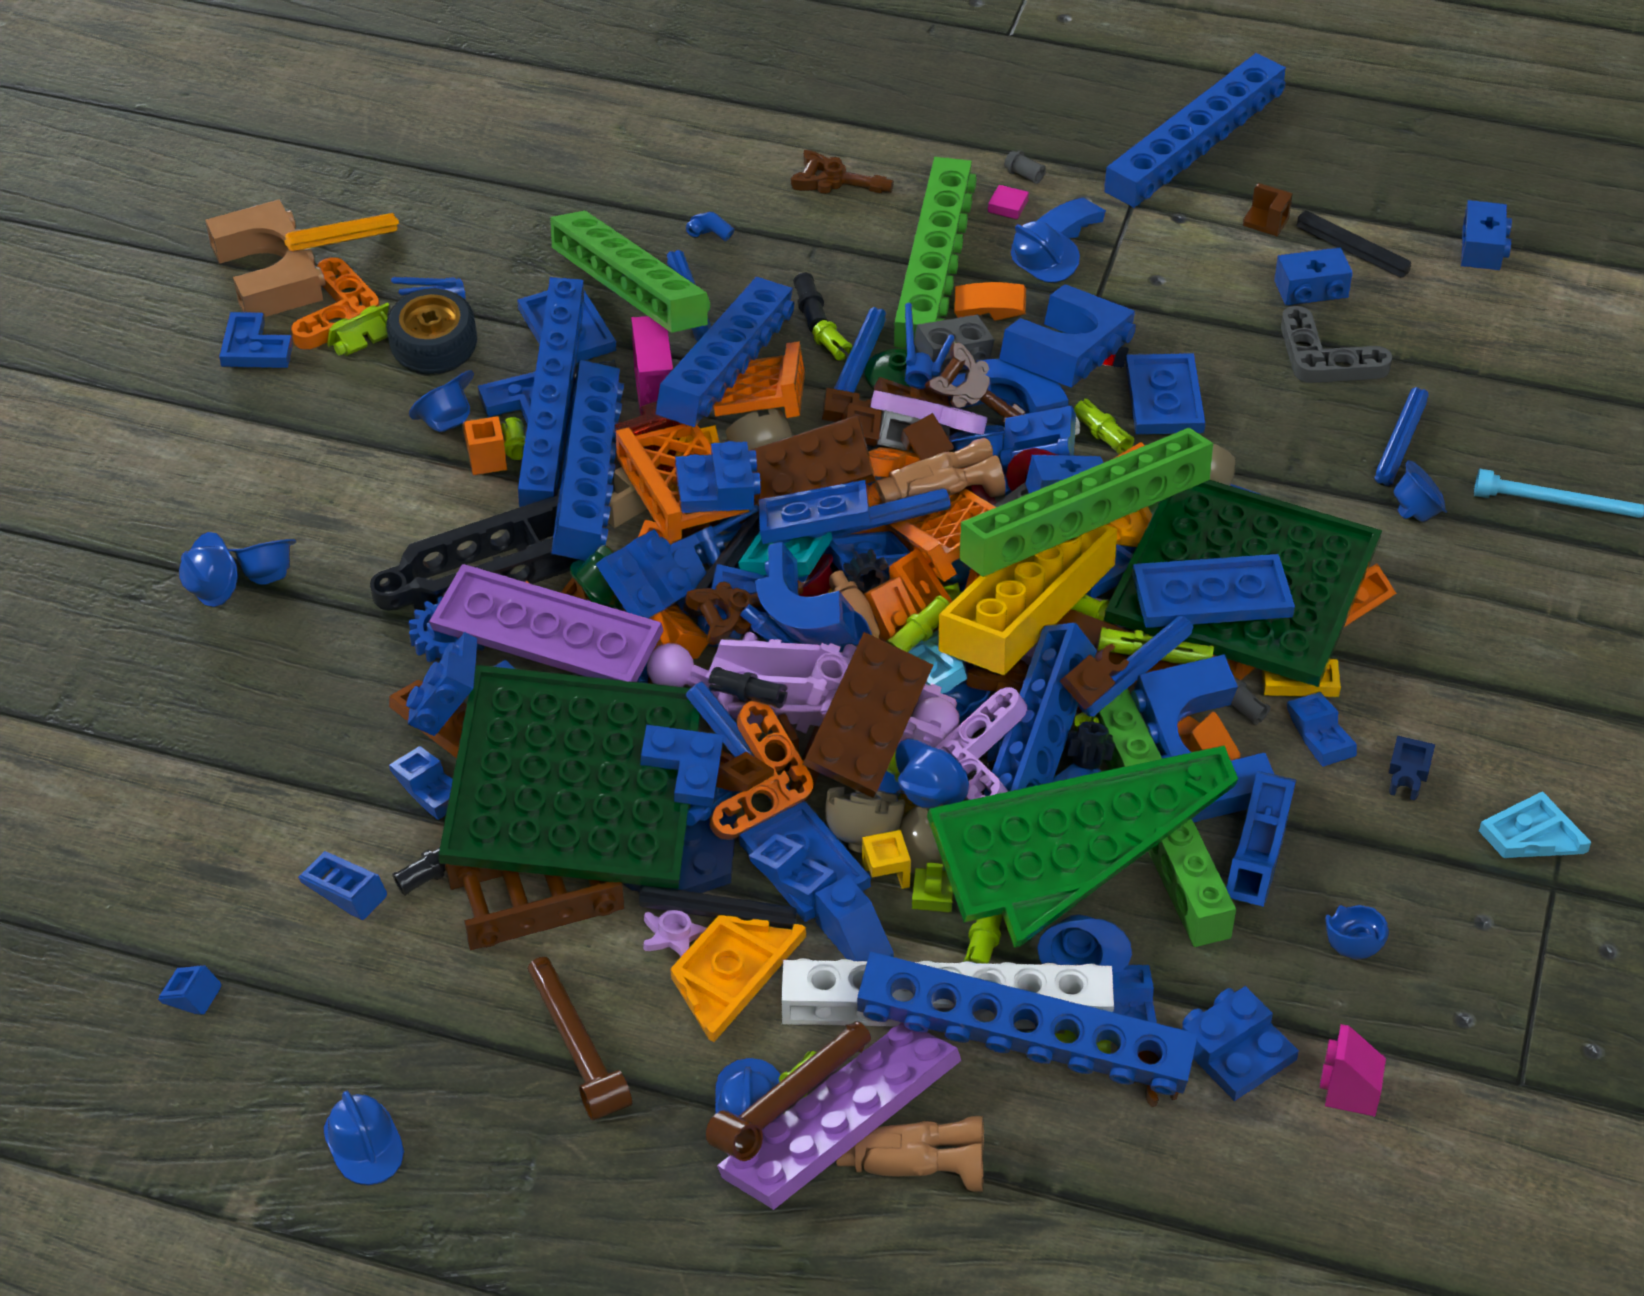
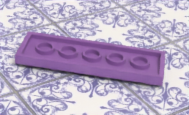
[429,564,664,682]
[717,1022,962,1210]

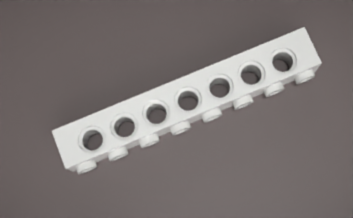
[782,959,1114,1029]

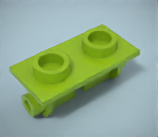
[327,302,389,356]

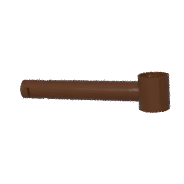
[527,957,632,1121]
[706,1021,871,1161]

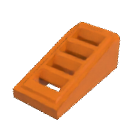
[650,605,708,659]

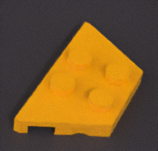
[671,915,806,1042]

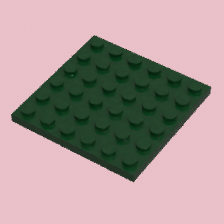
[1104,480,1382,687]
[439,665,700,889]

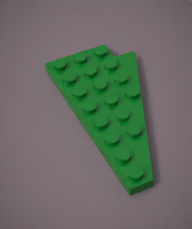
[927,745,1238,948]

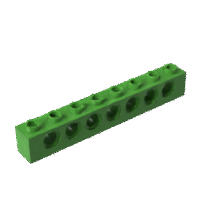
[894,157,977,348]
[550,211,710,333]
[960,428,1213,577]
[1083,688,1236,947]

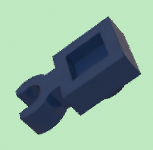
[1388,736,1435,800]

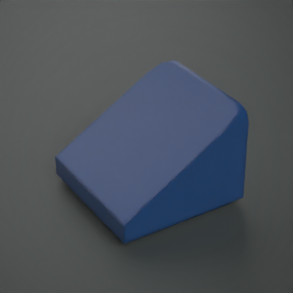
[158,966,221,1015]

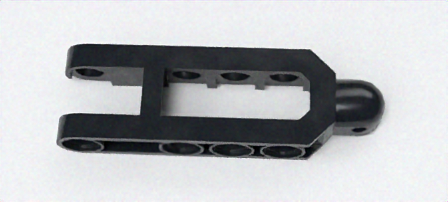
[370,495,584,611]

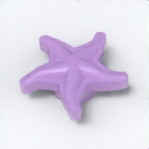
[643,910,707,957]

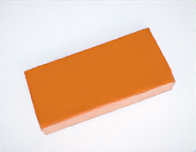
[1344,563,1397,627]

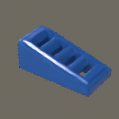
[298,851,387,920]

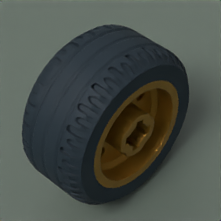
[387,288,477,374]

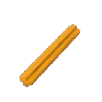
[284,213,399,251]

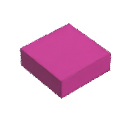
[988,185,1029,219]

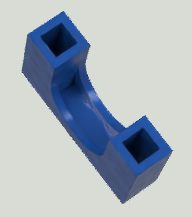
[999,284,1136,388]
[1131,655,1274,822]

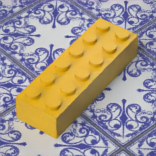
[938,525,1117,675]

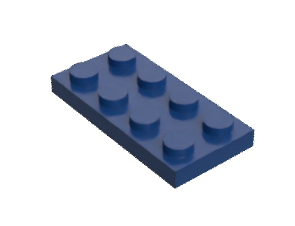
[1132,554,1295,628]

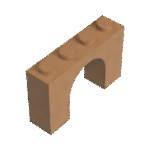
[205,199,326,317]

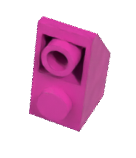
[1319,1024,1386,1116]

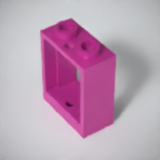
[631,316,673,423]

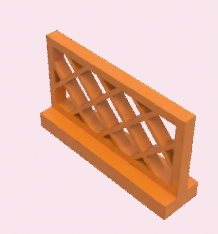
[713,341,805,418]
[616,424,749,542]
[885,489,996,582]

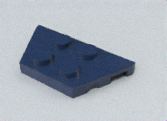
[622,812,737,893]

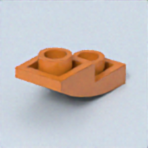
[954,282,1026,321]

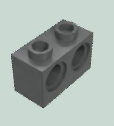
[914,315,994,374]

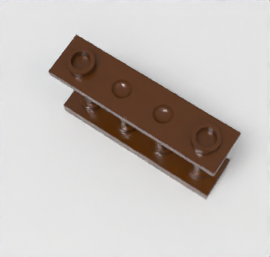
[445,864,625,951]

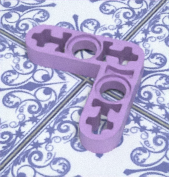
[870,390,987,435]
[935,687,1027,800]

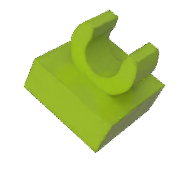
[912,863,953,912]

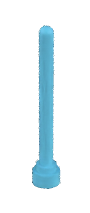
[1474,468,1644,518]

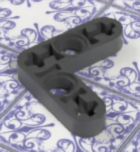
[1281,306,1392,383]

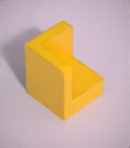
[862,830,911,889]

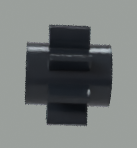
[843,548,890,594]
[1065,721,1115,769]

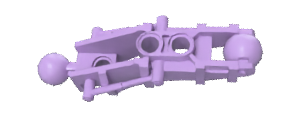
[647,632,959,748]

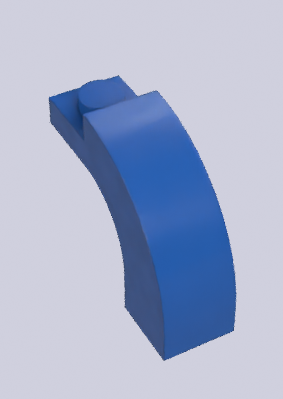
[948,359,1069,414]
[755,542,855,645]
[1226,771,1296,907]

